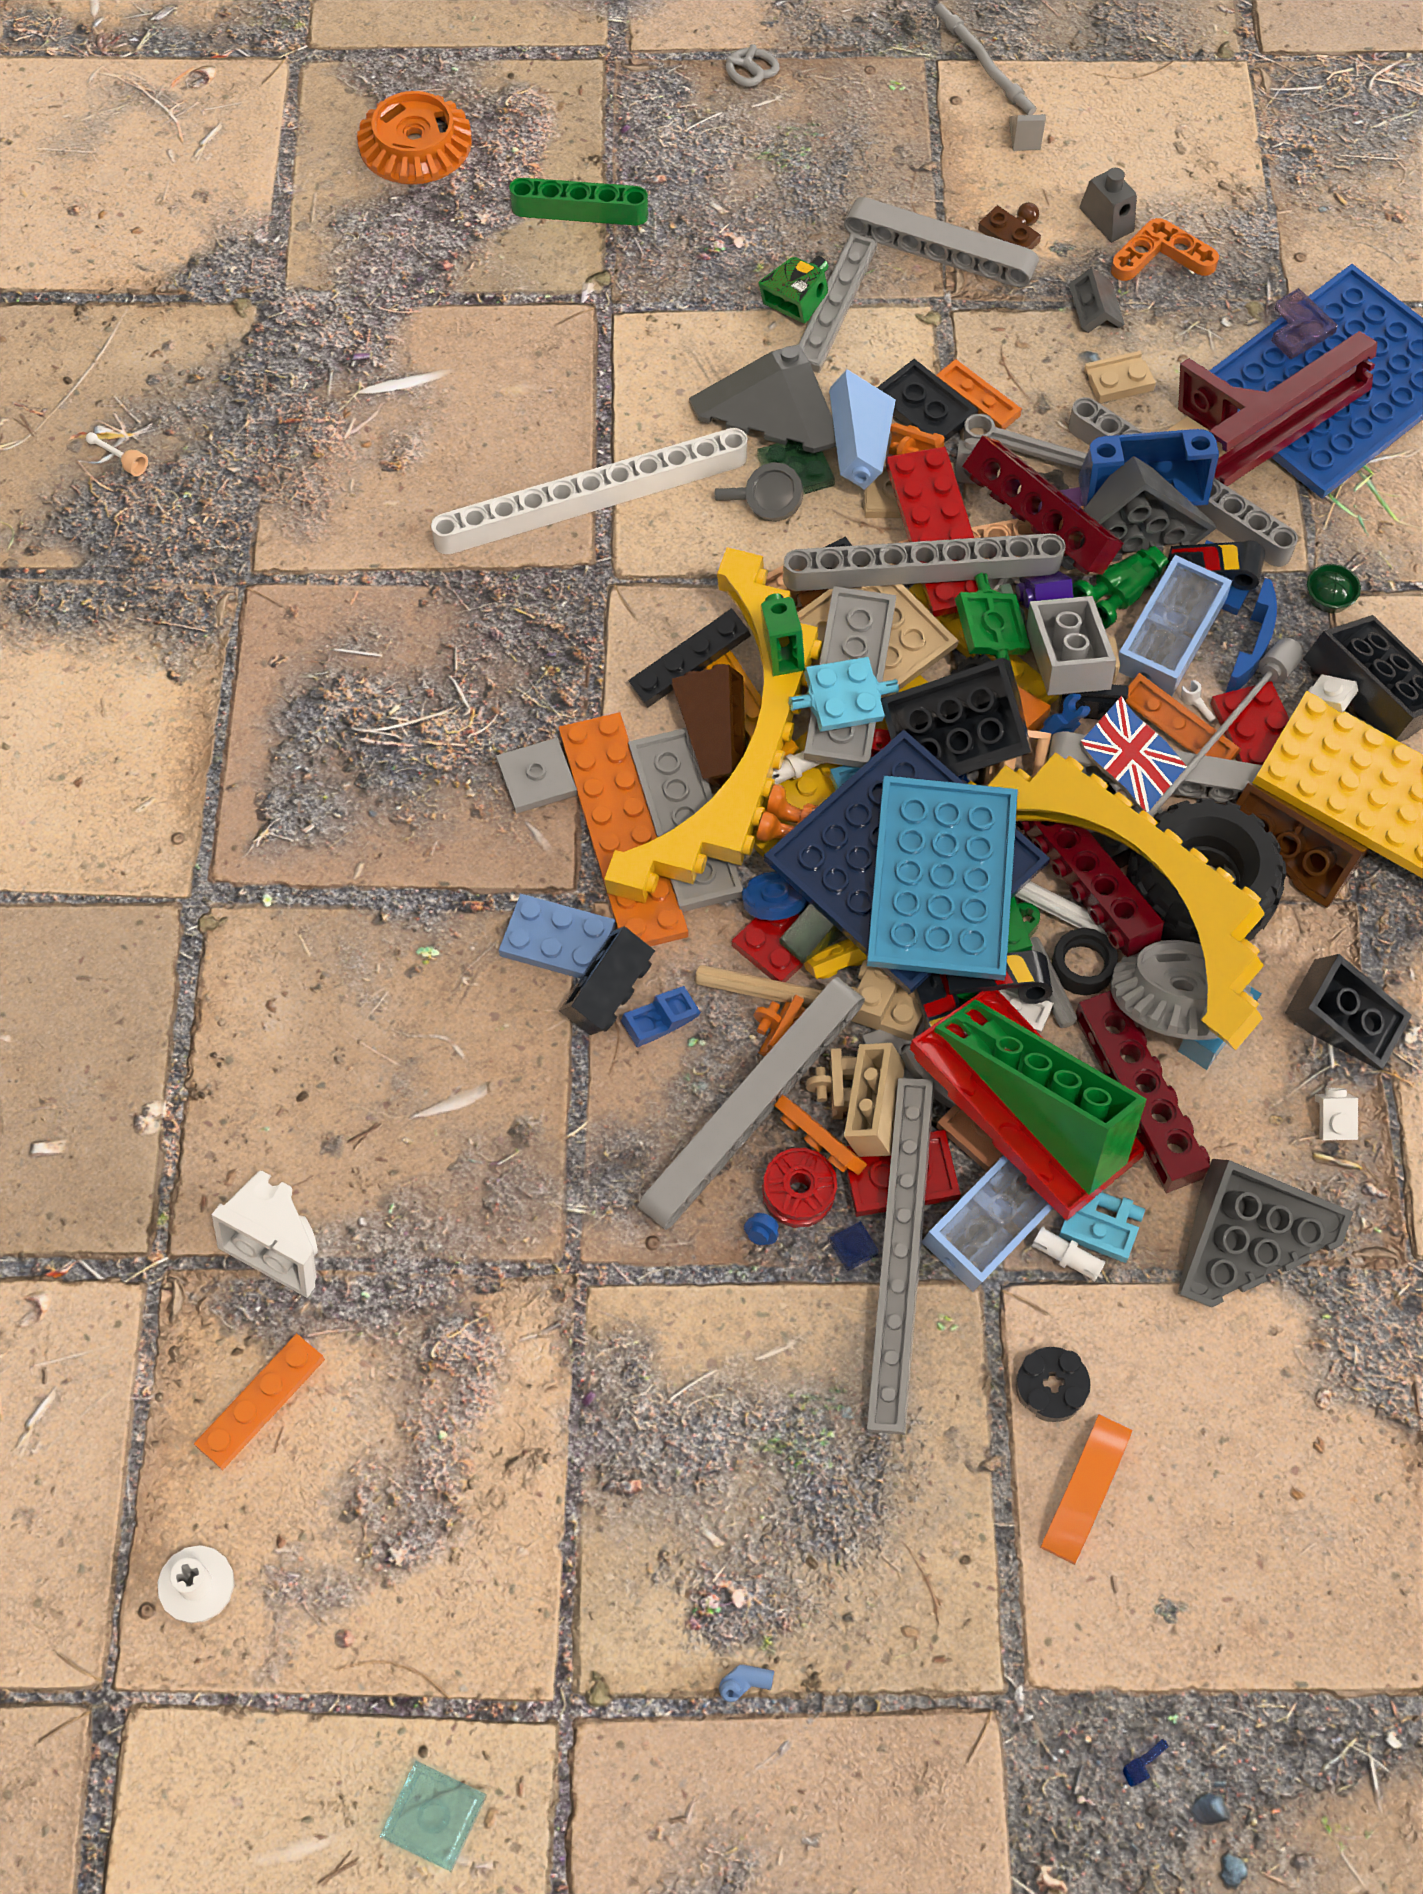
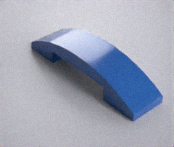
[1225,578,1277,693]

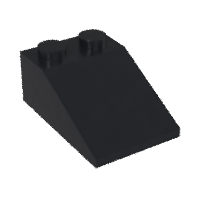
[1285,954,1412,1070]

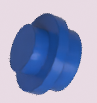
[744,1213,779,1245]

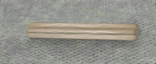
[695,965,823,1008]

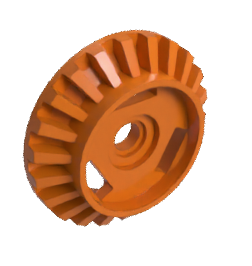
[357,91,472,184]

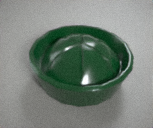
[1306,564,1361,613]

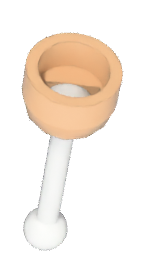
[86,432,148,476]

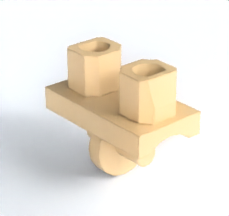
[806,1048,857,1119]

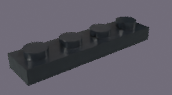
[628,608,751,708]

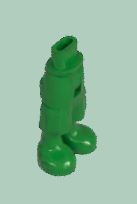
[1072,546,1169,629]

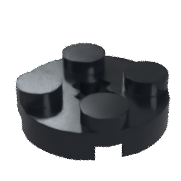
[1016,1347,1091,1422]

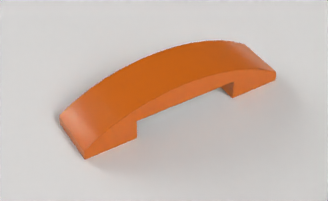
[1040,1414,1133,1565]

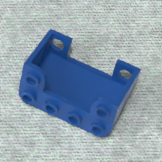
[1078,429,1219,508]

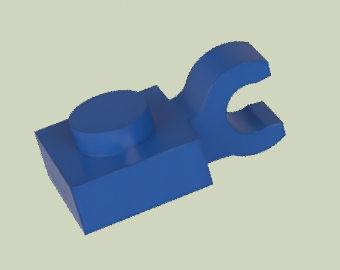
[1040,693,1091,745]

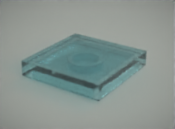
[379,1761,487,1873]

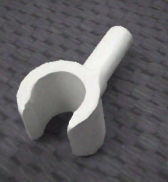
[1181,680,1216,723]

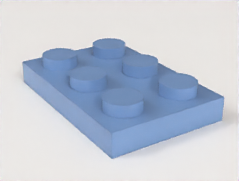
[499,894,616,978]

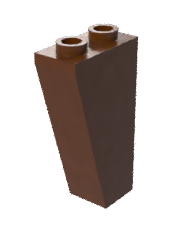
[672,664,746,789]

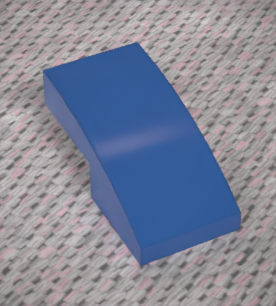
[621,986,701,1047]

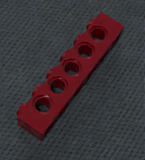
[962,435,1124,575]
[1016,821,1164,957]
[1075,990,1210,1194]

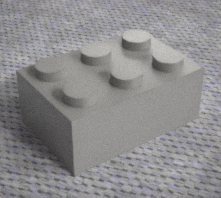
[1026,596,1116,695]

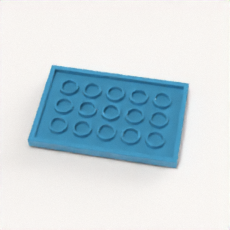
[867,776,1018,980]

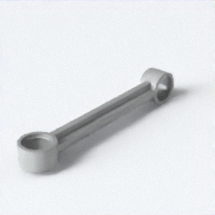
[964,414,1087,469]

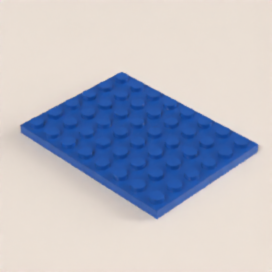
[1209,264,1423,499]

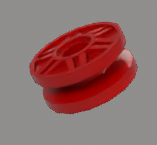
[762,1148,837,1228]

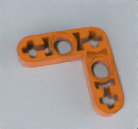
[1111,218,1219,281]

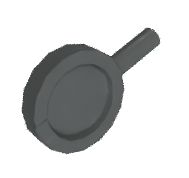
[715,462,804,522]

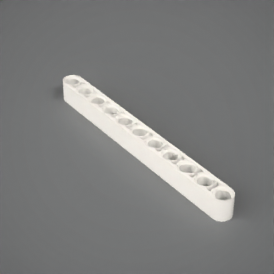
[431,428,747,554]

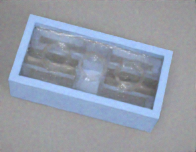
[1118,555,1232,697]
[921,1155,1053,1292]

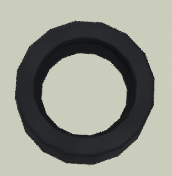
[1052,928,1118,996]

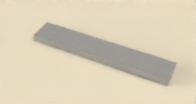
[799,233,878,373]

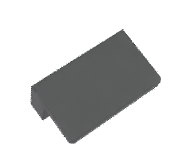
[1069,267,1125,333]

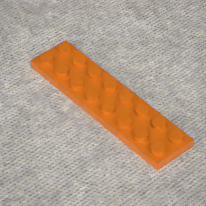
[558,712,688,947]

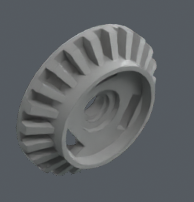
[1111,940,1253,1040]

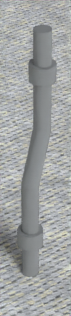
[934,3,1037,115]

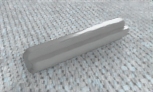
[1030,937,1077,1028]

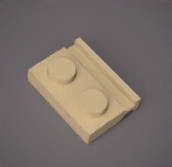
[1084,351,1156,403]

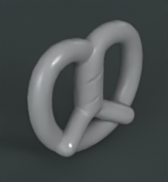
[725,44,780,87]

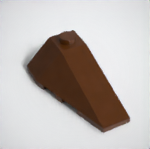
[1236,782,1369,908]

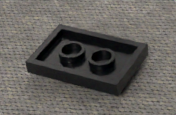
[876,358,978,443]

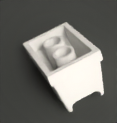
[212,1171,318,1298]

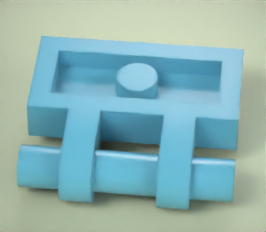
[1059,1191,1146,1263]

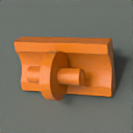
[888,423,945,455]
[754,994,806,1057]

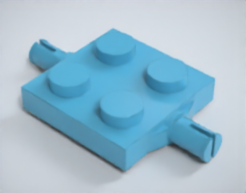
[789,657,899,732]

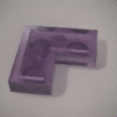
[1271,288,1338,360]

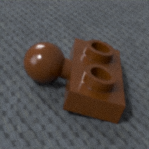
[978,202,1041,250]

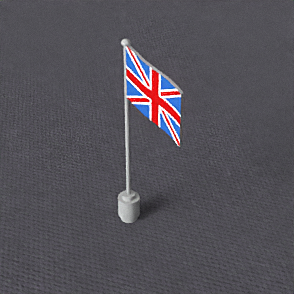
[1080,638,1303,818]

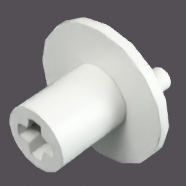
[157,1545,234,1624]

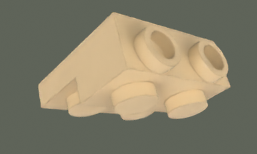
[851,960,923,1041]

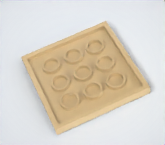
[797,566,958,698]

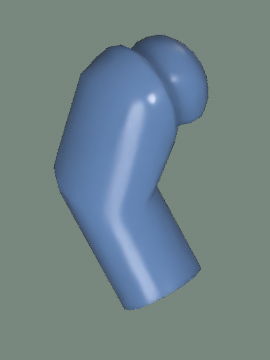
[719,1664,774,1702]

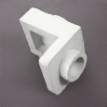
[1308,674,1358,713]
[1315,1088,1358,1140]

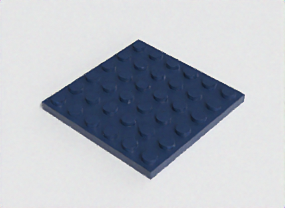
[764,730,1050,995]

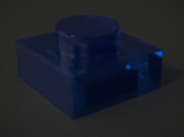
[830,1221,879,1272]

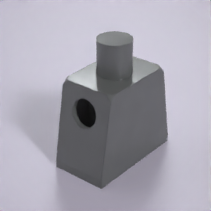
[1080,167,1137,243]

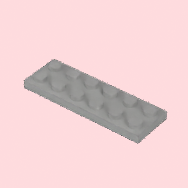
[804,586,897,768]
[628,728,743,912]

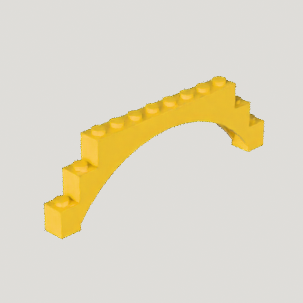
[604,547,822,903]
[968,752,1265,1050]

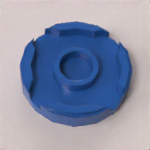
[742,871,808,920]

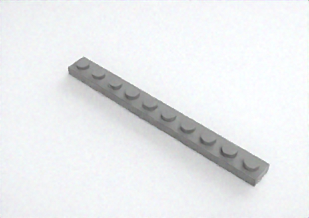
[867,1078,935,1435]

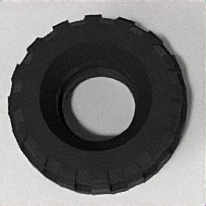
[1126,798,1286,944]

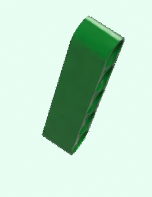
[509,178,648,226]

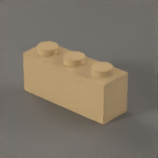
[844,1043,905,1157]

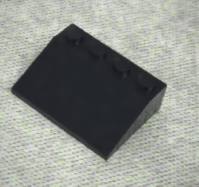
[1303,615,1423,742]
[881,657,1032,777]

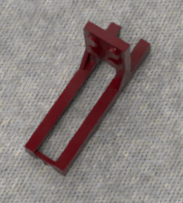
[1178,331,1378,487]

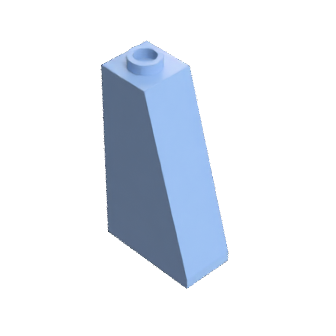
[829,369,896,490]

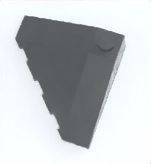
[689,344,836,453]
[1049,456,1217,570]
[1178,1159,1354,1307]

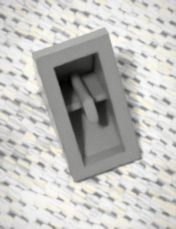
[1009,114,1046,151]

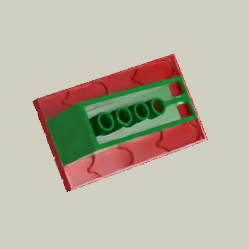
[910,990,1147,1221]

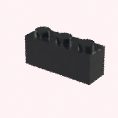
[559,926,655,1035]

